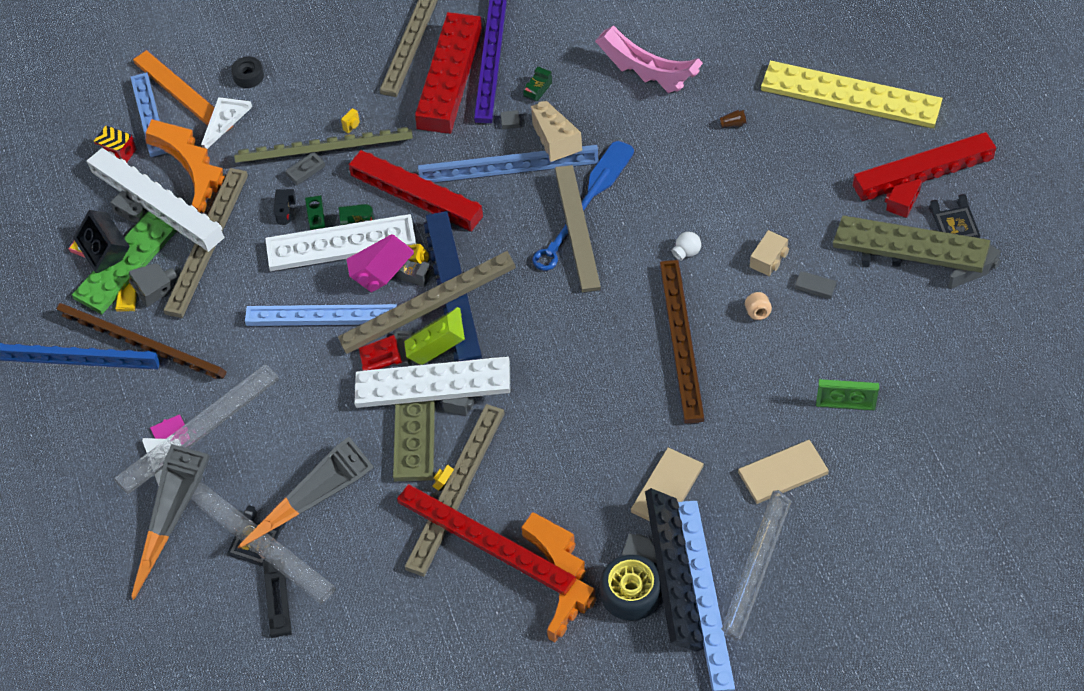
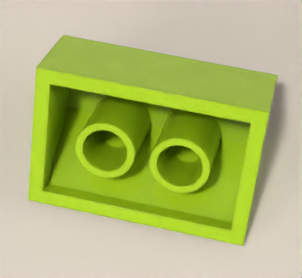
[404,307,465,365]

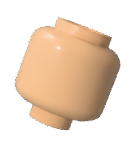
[745,292,772,320]

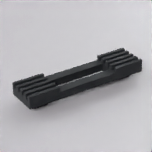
[263,558,292,638]

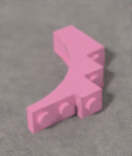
[595,25,703,94]

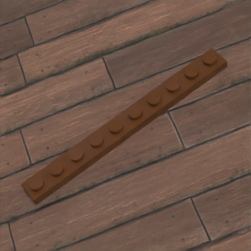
[660,260,704,424]
[57,303,227,379]

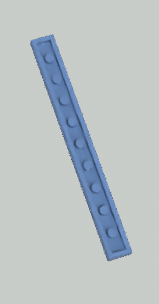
[418,145,599,182]

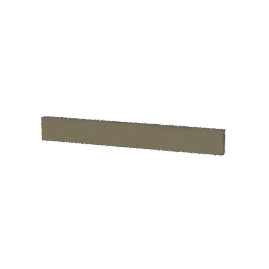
[380,0,438,97]
[555,165,601,292]

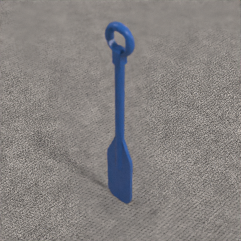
[532,141,634,271]

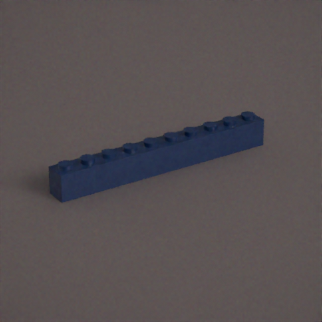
[423,211,482,362]

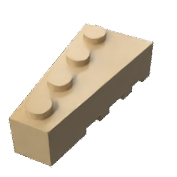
[531,101,582,162]

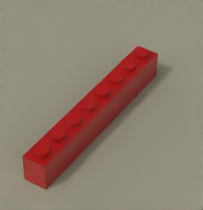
[852,132,996,201]
[349,150,483,232]

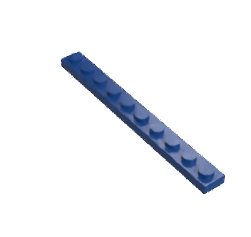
[0,343,160,369]

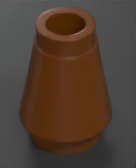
[720,109,747,128]

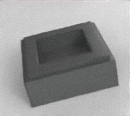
[501,110,520,129]

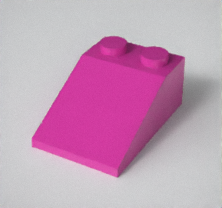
[346,234,414,292]

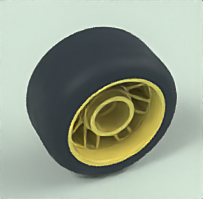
[600,554,662,621]

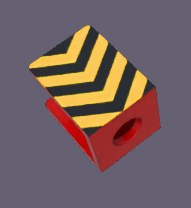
[94,126,137,163]

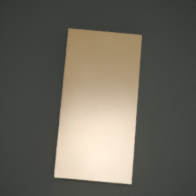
[738,440,829,504]
[631,448,704,521]

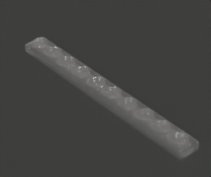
[114,364,278,495]
[190,481,336,604]

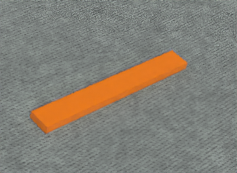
[133,50,234,132]

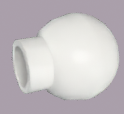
[671,232,701,261]

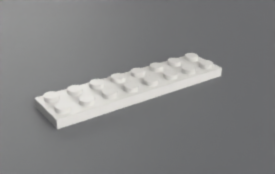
[266,214,416,271]
[355,357,510,408]

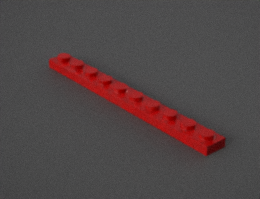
[397,484,576,596]

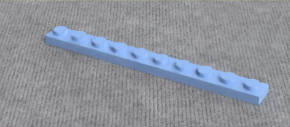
[678,501,735,691]

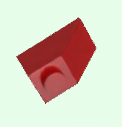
[885,179,922,218]

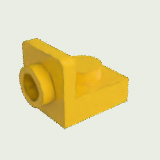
[407,244,429,264]

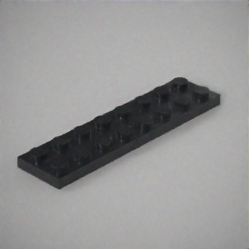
[645,488,704,652]

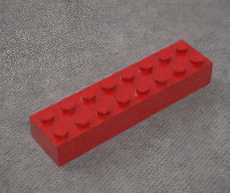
[415,12,482,134]

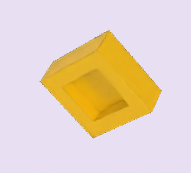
[341,108,360,134]
[432,465,454,491]

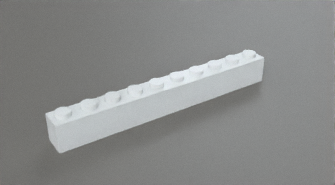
[87,148,224,252]

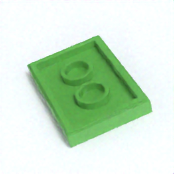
[816,379,879,410]

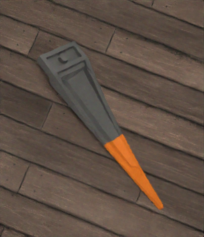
[238,437,374,548]
[131,444,210,600]

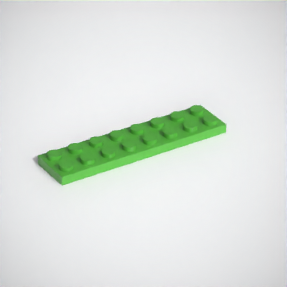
[72,211,177,314]

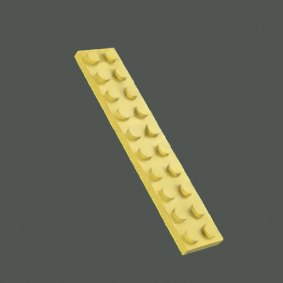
[761,61,943,129]

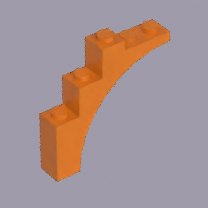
[146,119,225,213]
[522,512,596,642]

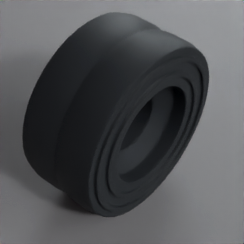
[231,56,264,88]

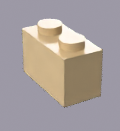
[750,230,789,276]

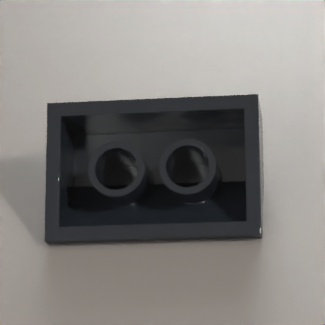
[73,210,130,273]

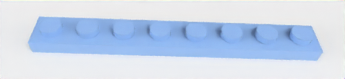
[245,304,397,326]

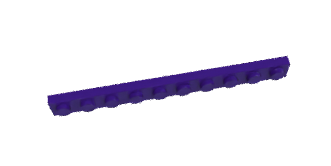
[474,0,507,123]

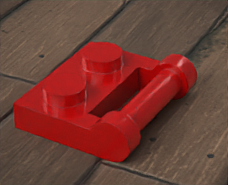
[359,335,402,371]

